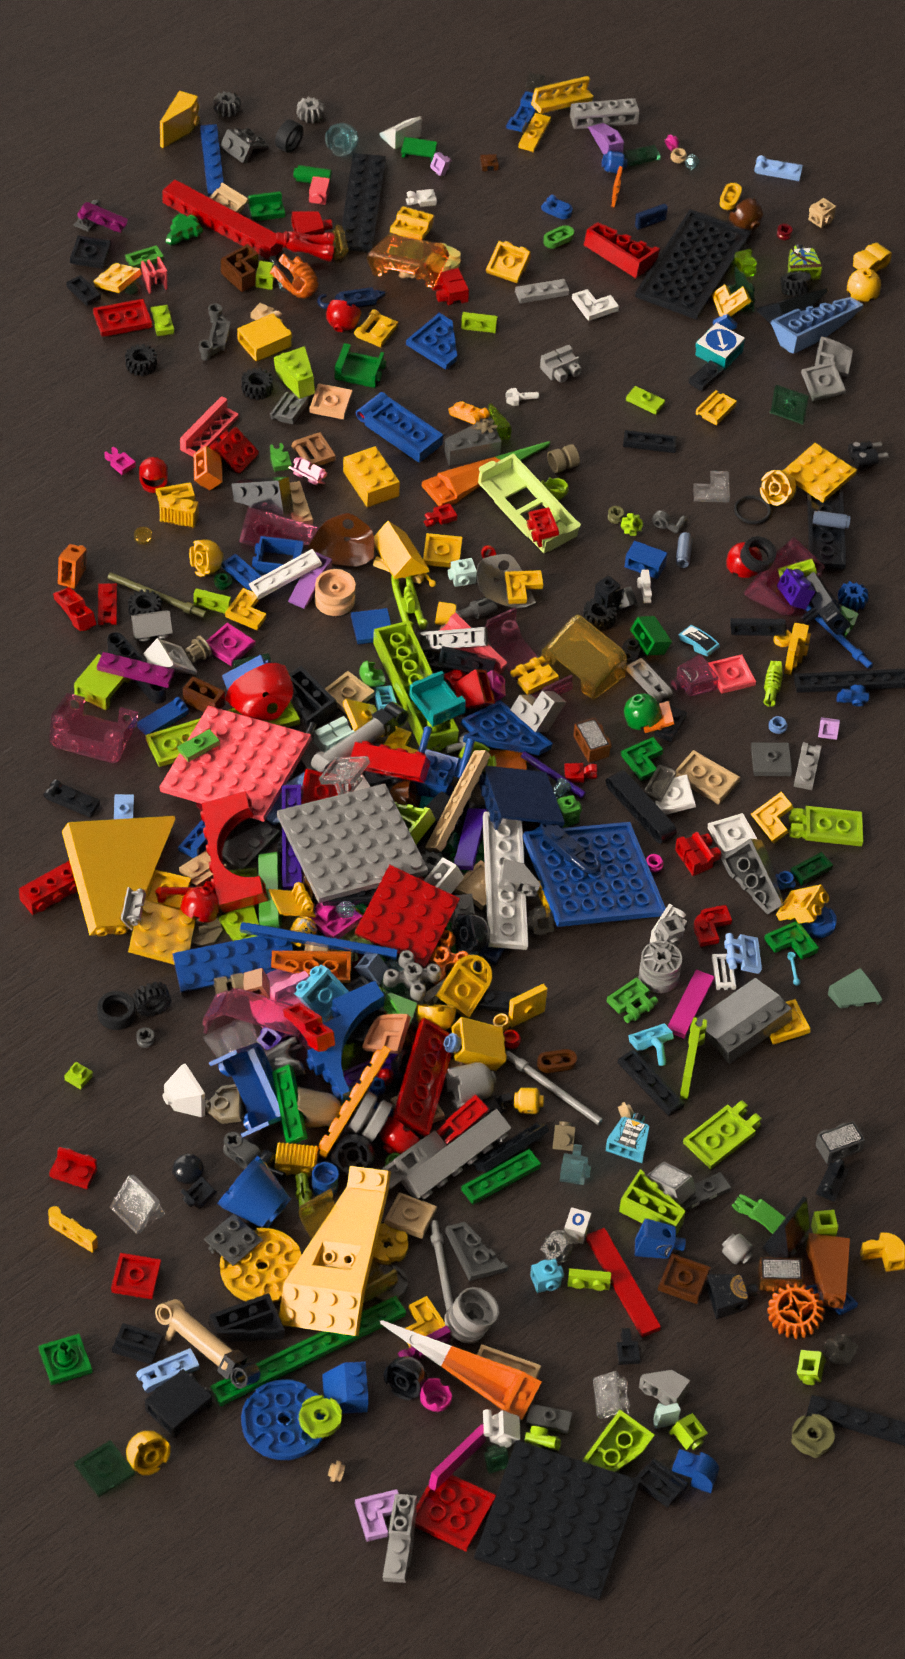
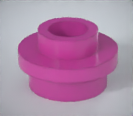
[665,135,679,151]
[646,854,663,872]

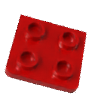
[209,427,259,473]

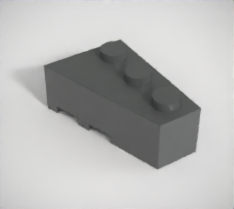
[444,417,501,466]

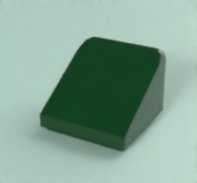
[442,831,461,853]

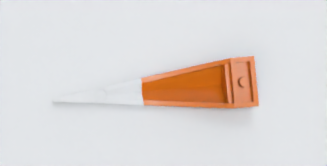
[380,1321,542,1420]

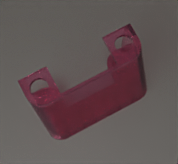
[49,693,138,763]

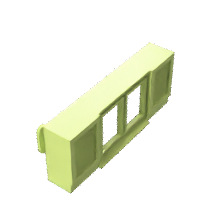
[478,453,581,553]

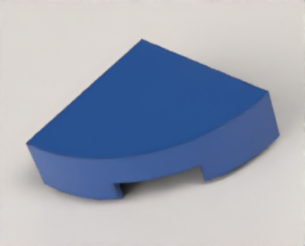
[713,314,737,330]

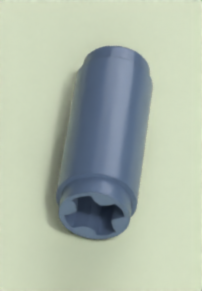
[813,511,850,529]
[676,532,693,568]

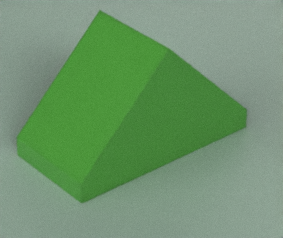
[383,993,417,1028]

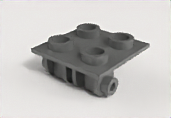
[204,1214,263,1266]

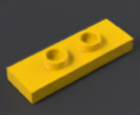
[518,113,551,152]

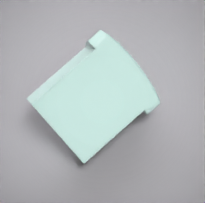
[653,1403,680,1428]

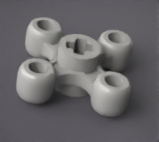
[383,950,441,1001]

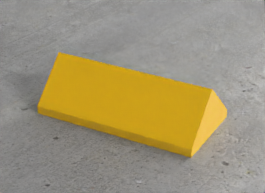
[374,521,429,579]

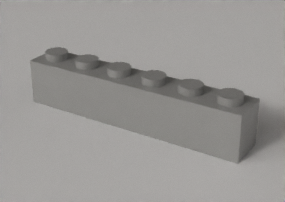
[401,1109,511,1200]

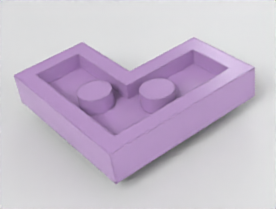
[355,1489,398,1542]

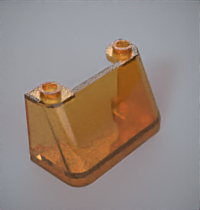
[367,233,450,288]

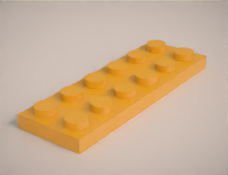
[318,1045,391,1160]

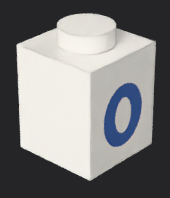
[563,1207,591,1244]

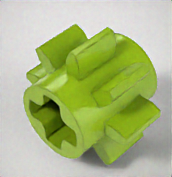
[621,513,643,536]

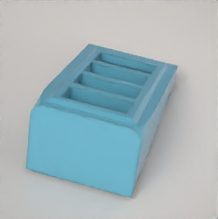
[373,686,397,711]

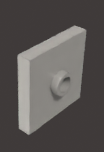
[801,361,846,401]

